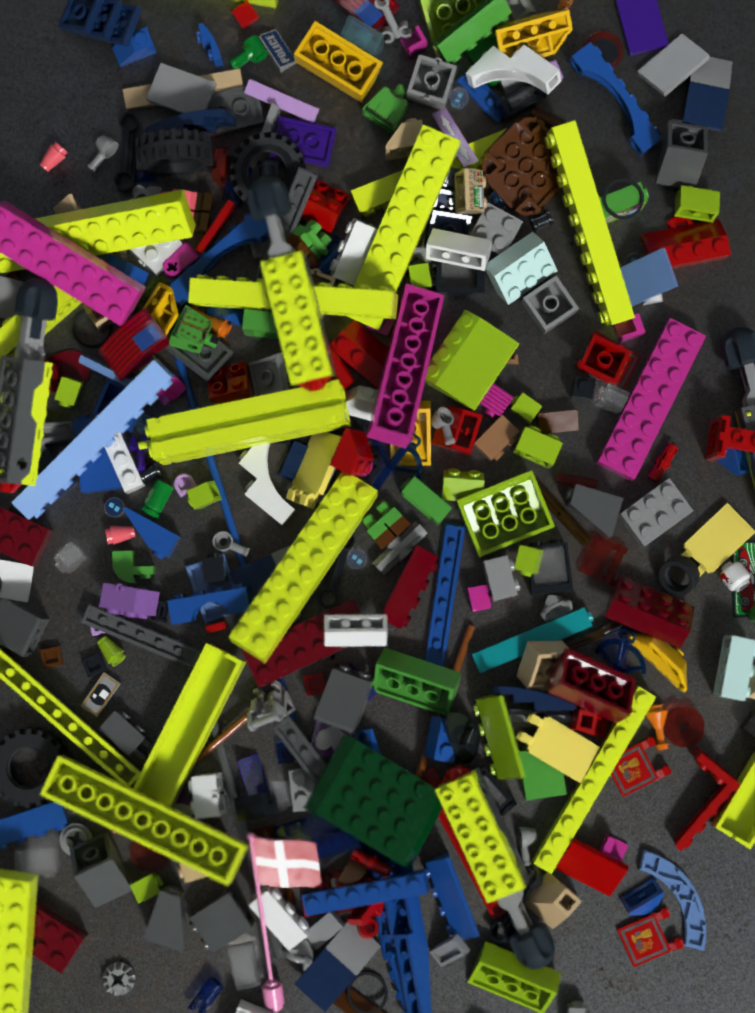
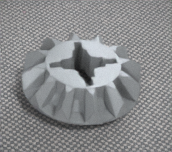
[60,823,93,856]
[102,962,135,996]

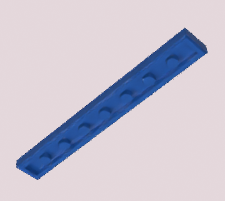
[424,524,466,667]

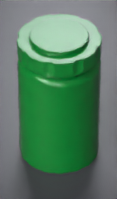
[140,479,174,518]

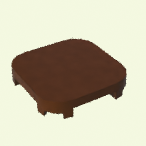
[479,117,560,216]

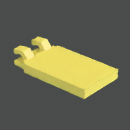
[286,432,342,509]
[681,503,755,576]
[516,713,600,783]

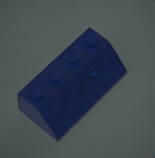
[274,815,363,860]

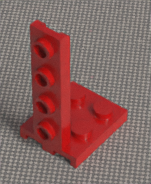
[705,415,755,461]
[674,746,740,852]

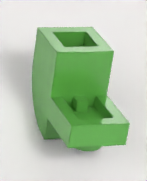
[112,550,156,583]

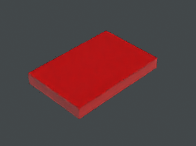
[555,838,629,897]

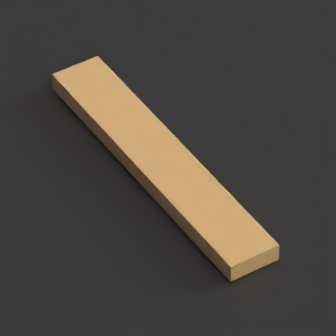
[123,69,243,111]

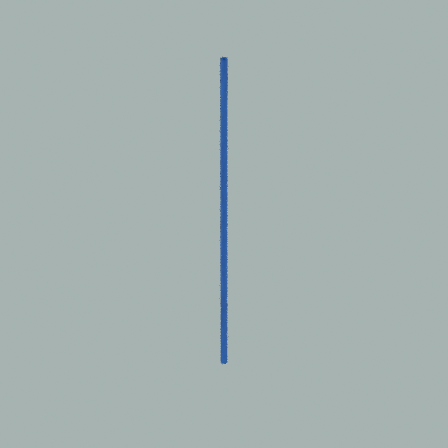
[173,355,297,721]

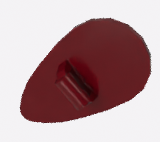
[44,350,91,393]

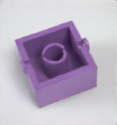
[99,583,160,619]

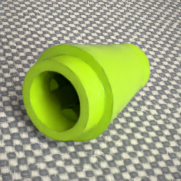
[97,636,126,667]

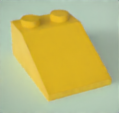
[390,401,431,466]

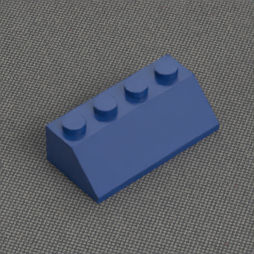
[423,851,480,940]

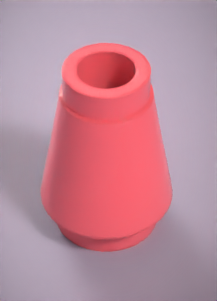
[40,141,68,172]
[105,525,135,546]

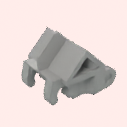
[247,680,296,732]

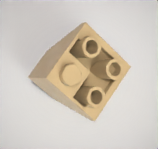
[524,872,582,929]

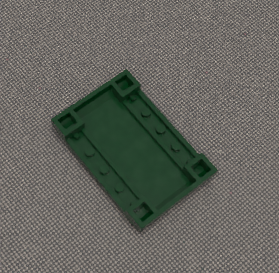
[303,735,443,871]

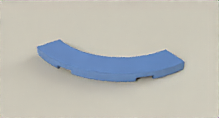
[639,849,706,951]

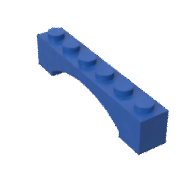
[569,42,662,157]
[168,212,270,309]
[302,869,430,916]

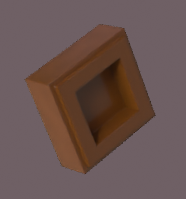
[40,645,64,669]

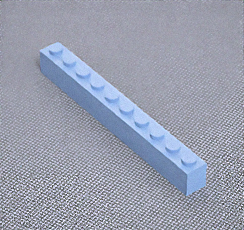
[11,359,174,520]

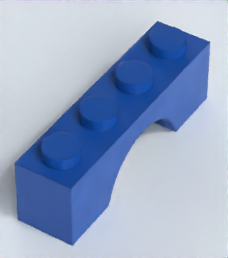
[167,583,253,625]

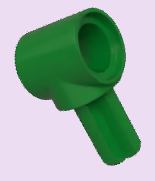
[229,35,269,69]

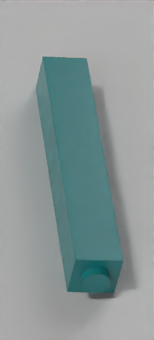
[471,607,594,673]

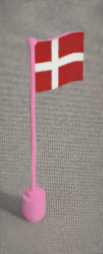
[247,833,323,1012]

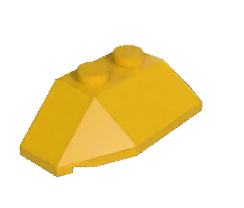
[495,9,573,58]
[142,282,179,336]
[622,633,687,693]

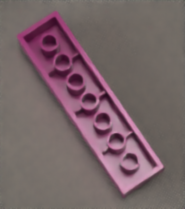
[0,201,146,326]
[366,283,445,449]
[595,318,706,481]

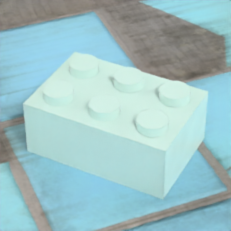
[485,232,557,305]
[713,635,755,701]

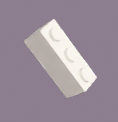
[329,218,378,285]
[426,228,492,271]
[104,432,146,494]
[324,615,388,646]
[248,885,309,951]

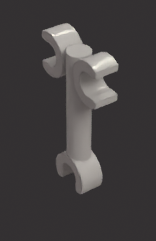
[374,0,412,43]

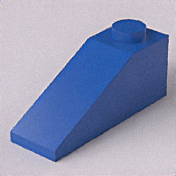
[124,507,181,560]

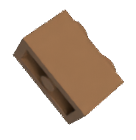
[473,415,520,462]

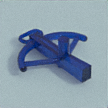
[371,433,422,490]
[595,628,646,675]

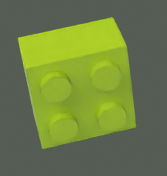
[513,425,563,469]

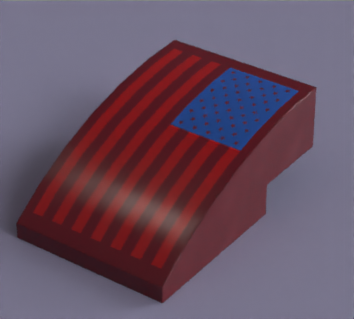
[332,0,399,37]
[98,308,170,381]

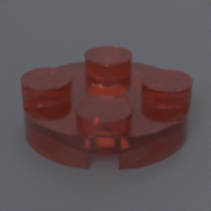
[212,145,230,187]
[664,706,705,747]

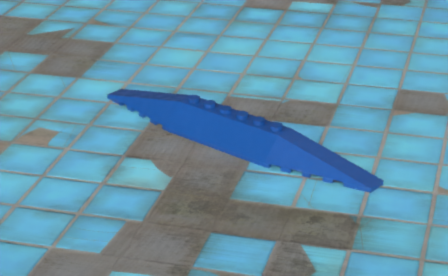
[355,729,432,1013]

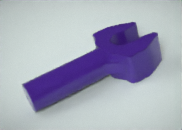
[129,435,149,471]

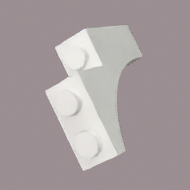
[466,45,561,95]
[239,444,296,526]

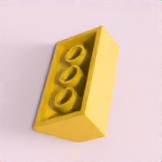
[294,21,383,103]

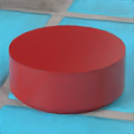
[357,917,379,939]

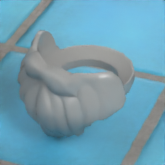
[540,595,572,622]
[283,940,314,970]

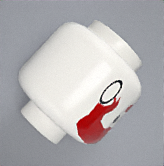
[720,561,750,592]

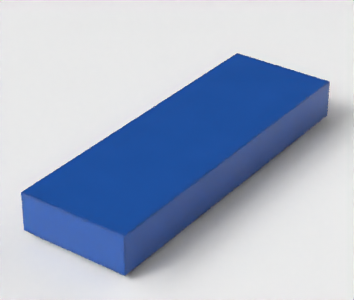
[456,70,505,125]

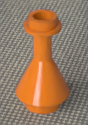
[190,305,232,338]
[645,704,670,751]

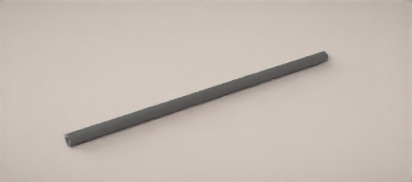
[211,720,284,959]

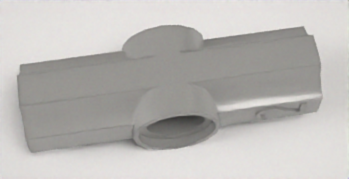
[372,521,428,575]
[508,709,571,727]

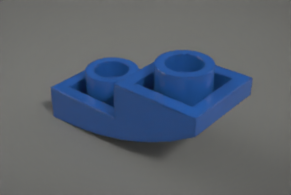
[196,23,223,67]

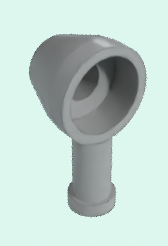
[87,135,118,172]
[431,407,455,445]
[213,531,251,557]
[516,827,537,866]

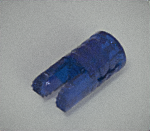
[188,976,224,1013]

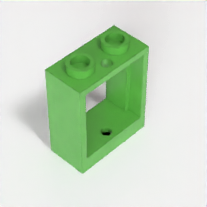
[242,309,280,340]
[401,476,452,526]

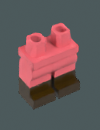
[161,188,214,235]

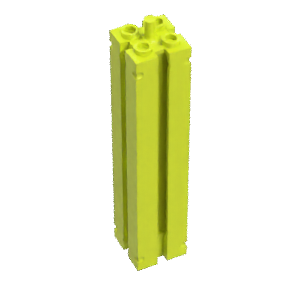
[138,380,351,465]

